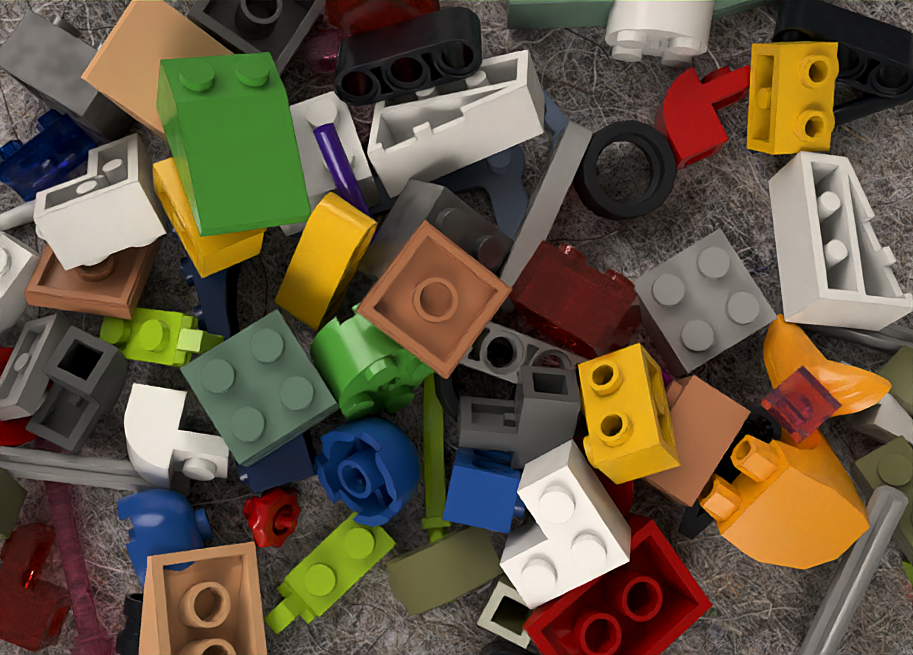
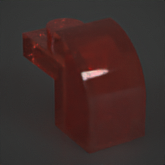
[0,522,77,653]

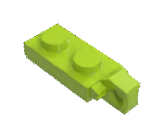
[99,307,224,368]
[263,511,398,635]

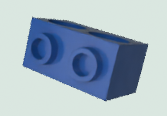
[442,447,526,534]

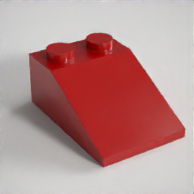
[522,512,713,655]

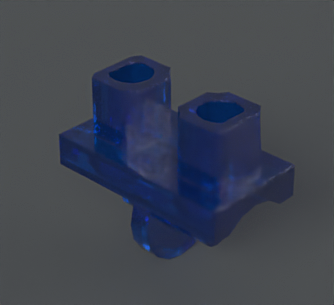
[0,109,99,202]

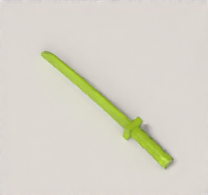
[422,372,456,603]

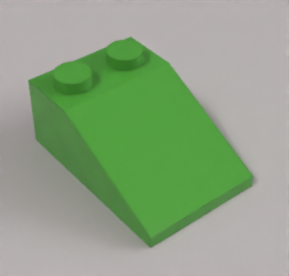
[156,52,311,237]

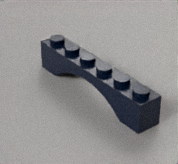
[167,216,317,494]

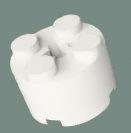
[605,0,715,68]

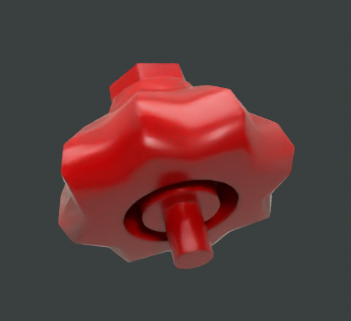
[242,486,302,548]

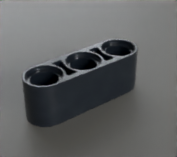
[771,0,913,98]
[333,6,482,106]

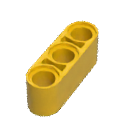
[275,192,378,333]

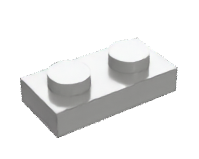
[0,313,74,421]

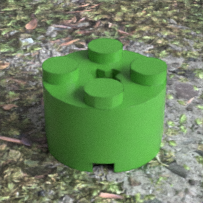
[310,303,434,421]

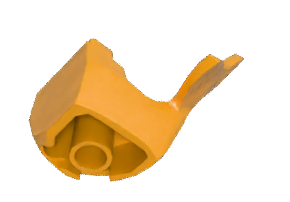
[697,314,892,570]

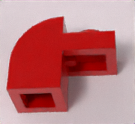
[654,64,751,171]

